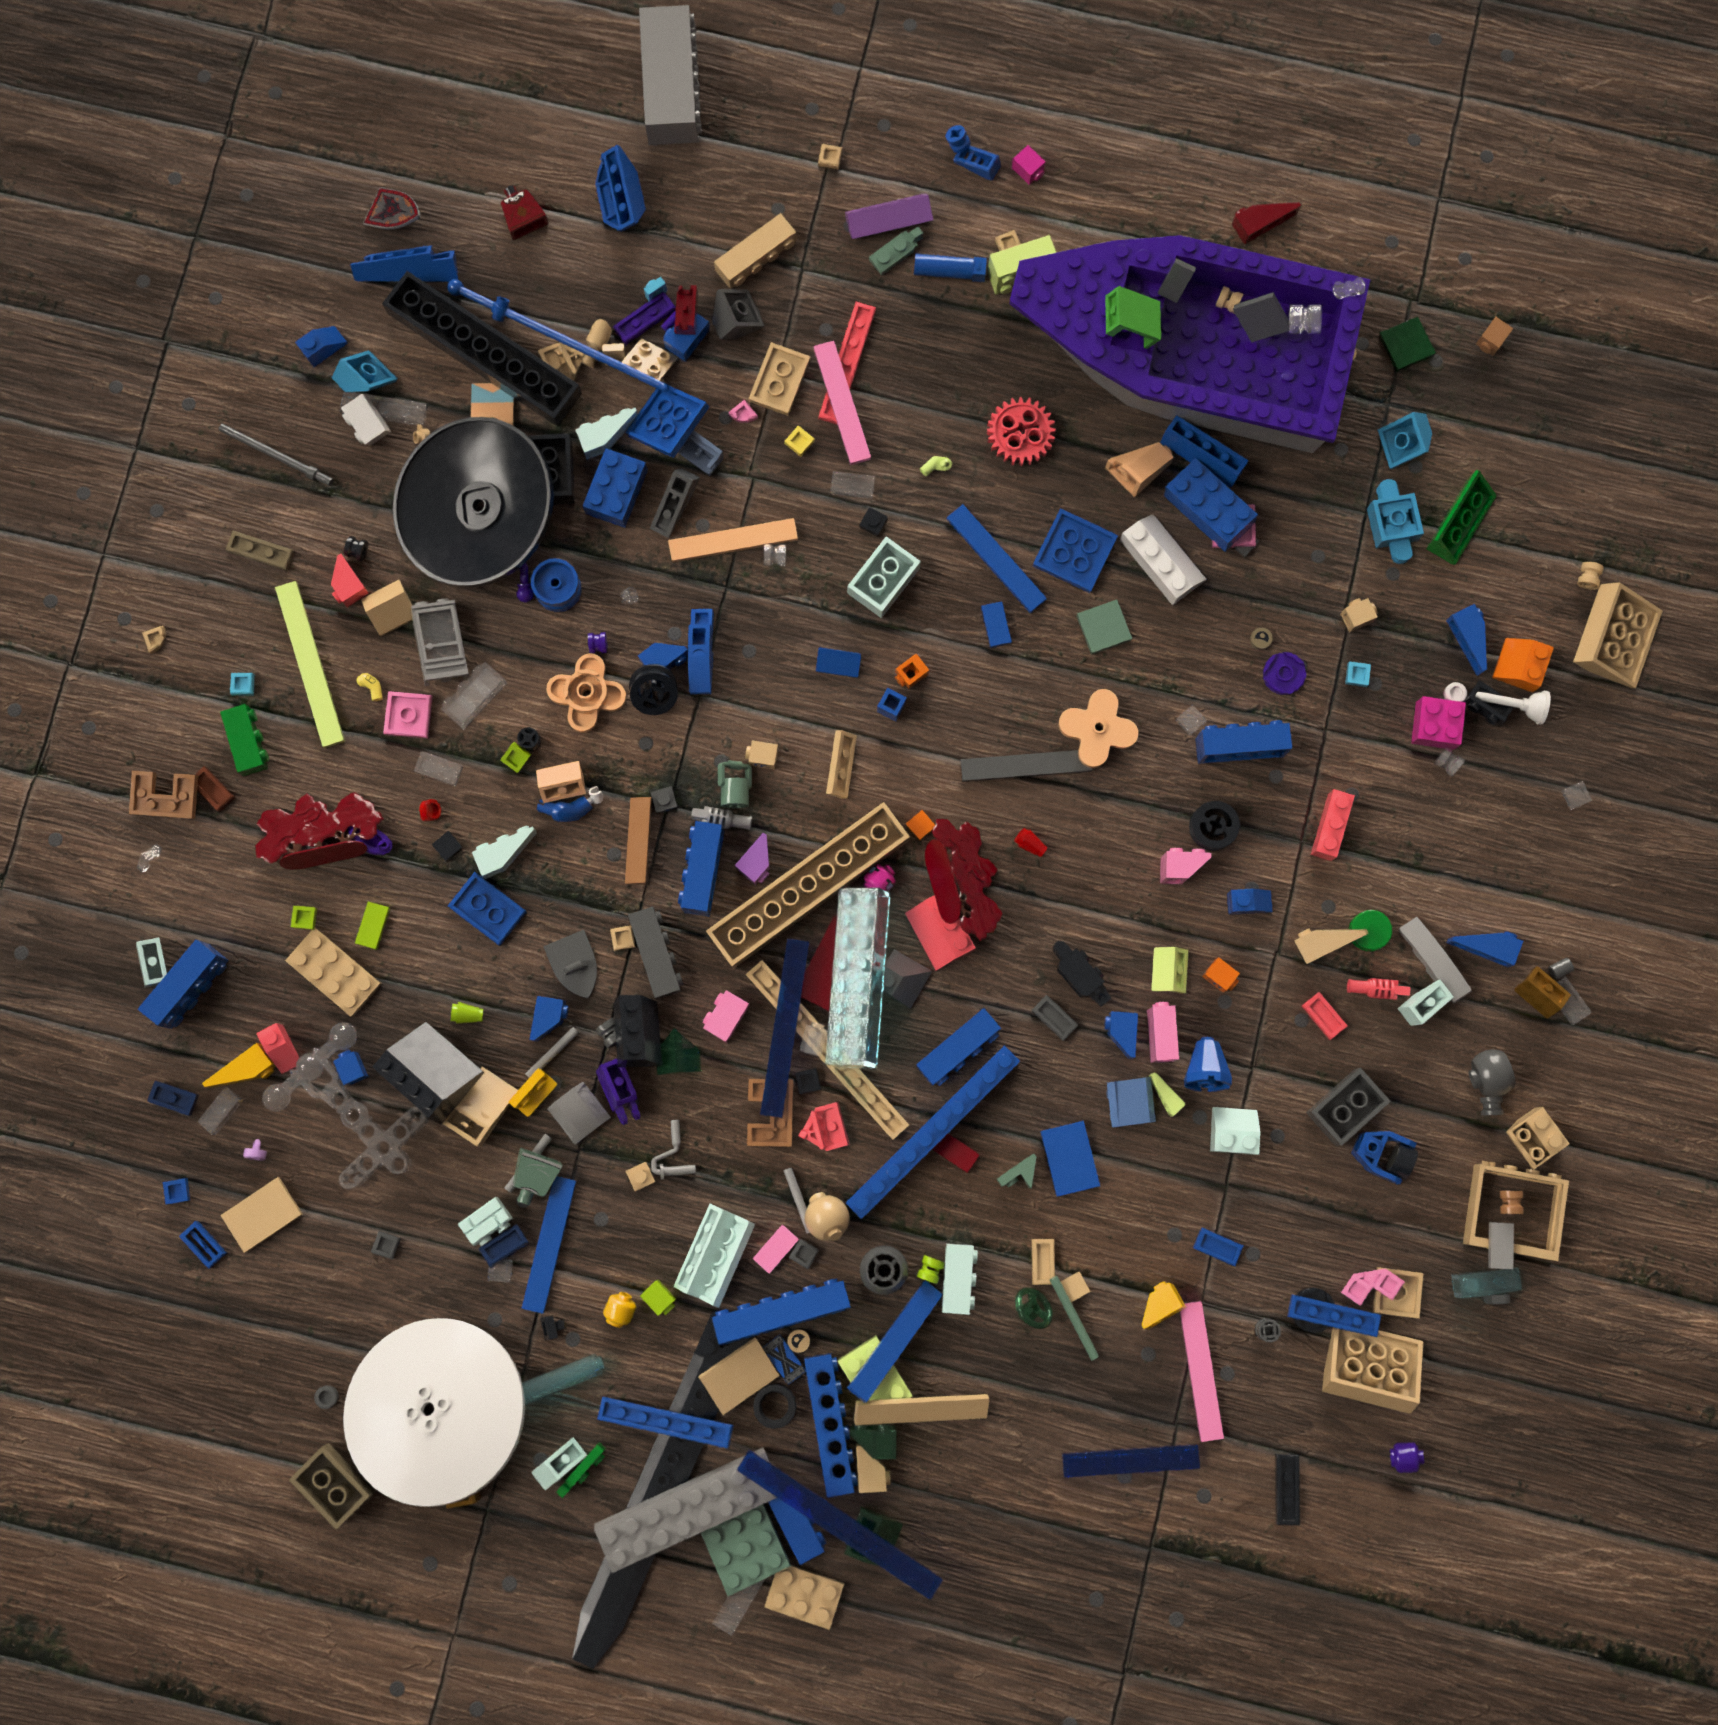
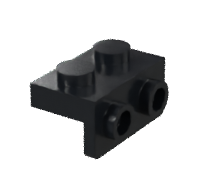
[1464,680,1514,727]

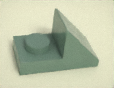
[996,1154,1037,1189]

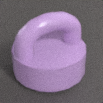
[243,1139,267,1161]

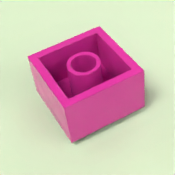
[1411,696,1466,750]

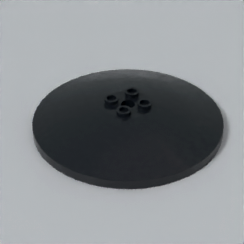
[393,417,554,587]

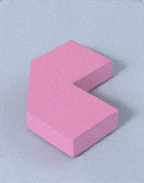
[1341,1269,1405,1306]

